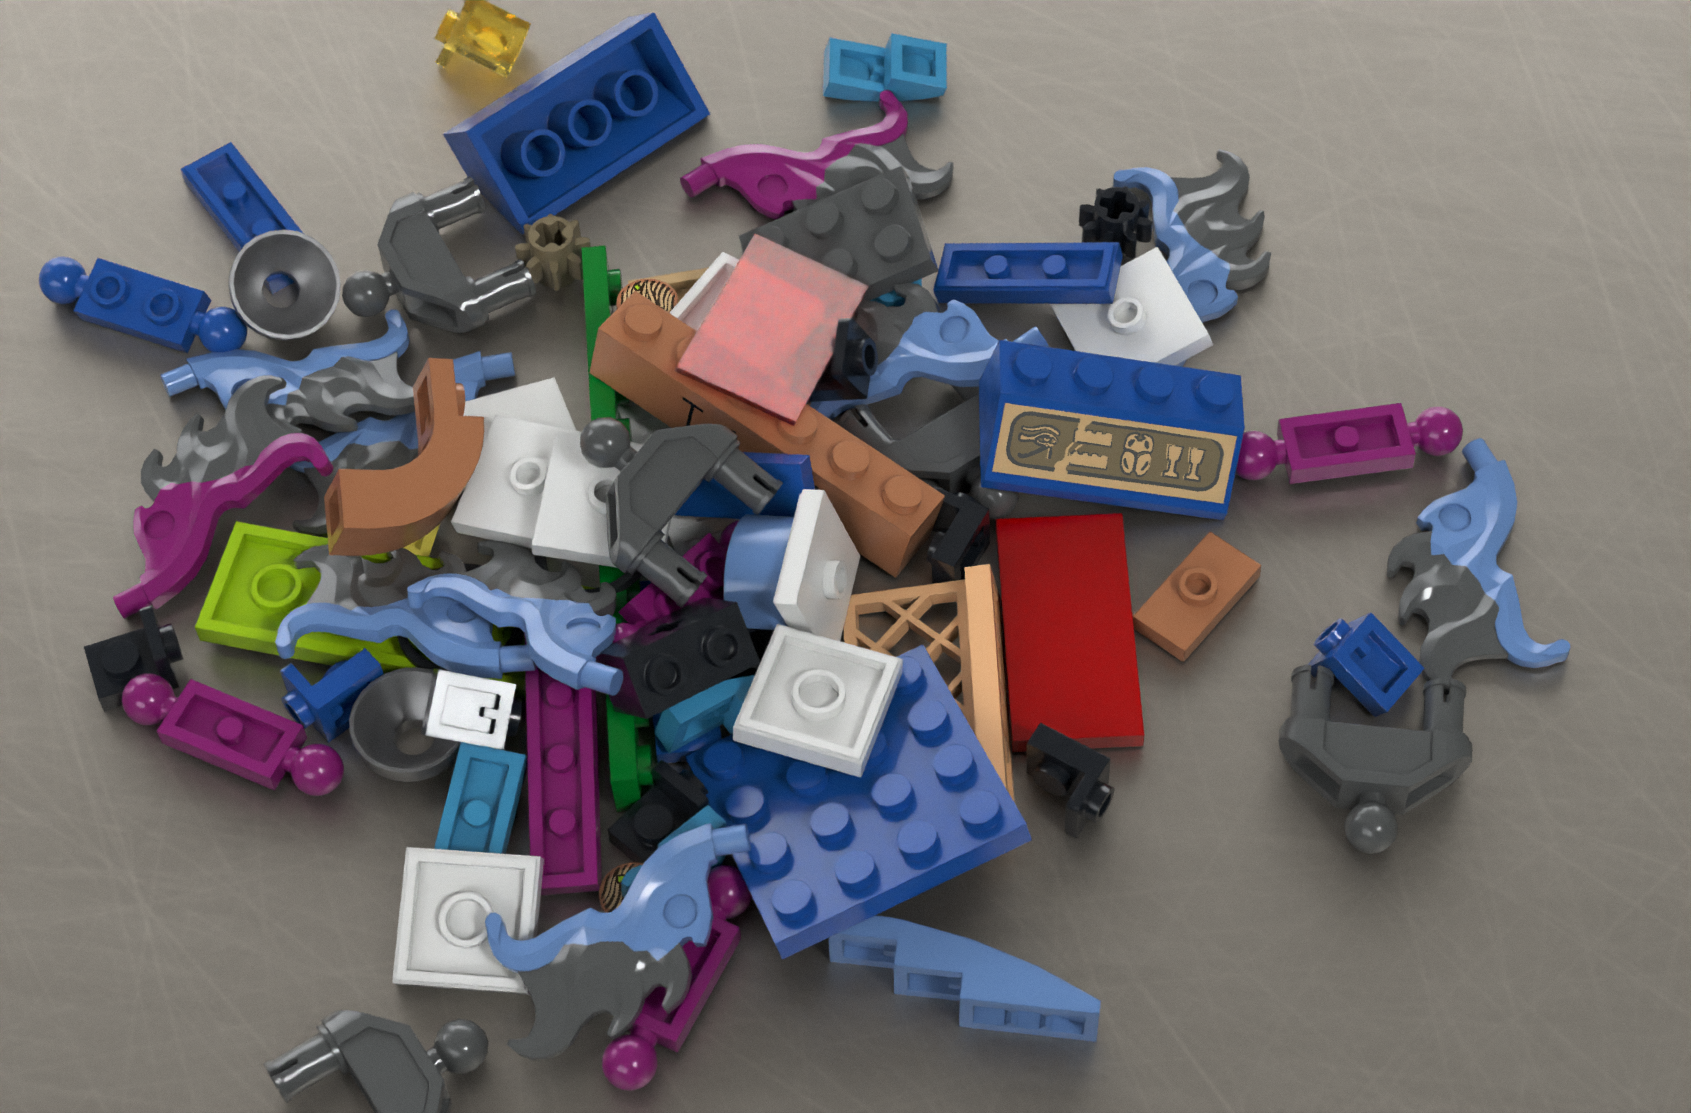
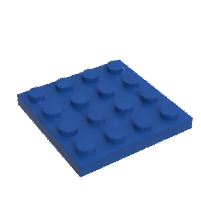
[685,644,1032,960]

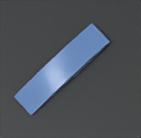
[828,915,1101,1042]

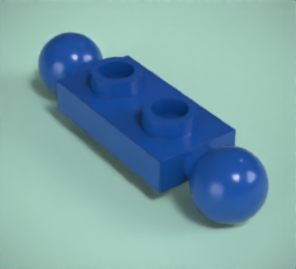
[39,256,247,354]

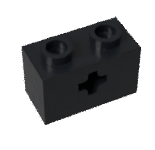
[596,597,760,719]

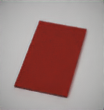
[675,234,869,426]

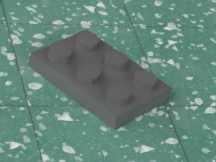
[739,165,939,321]

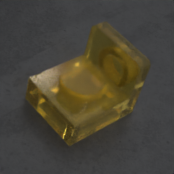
[434,0,531,78]

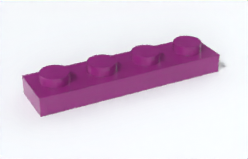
[524,633,602,896]

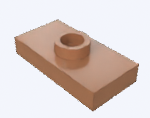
[1133,531,1262,663]

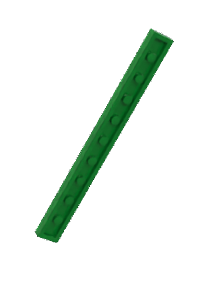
[582,245,654,813]

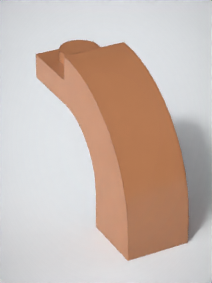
[324,358,484,556]

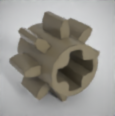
[515,214,591,291]

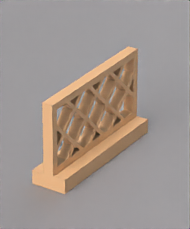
[843,564,1015,803]

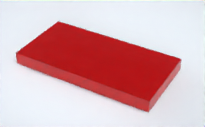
[996,513,1144,752]

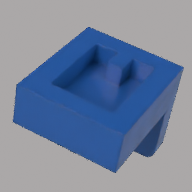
[1308,612,1425,717]
[280,648,384,743]

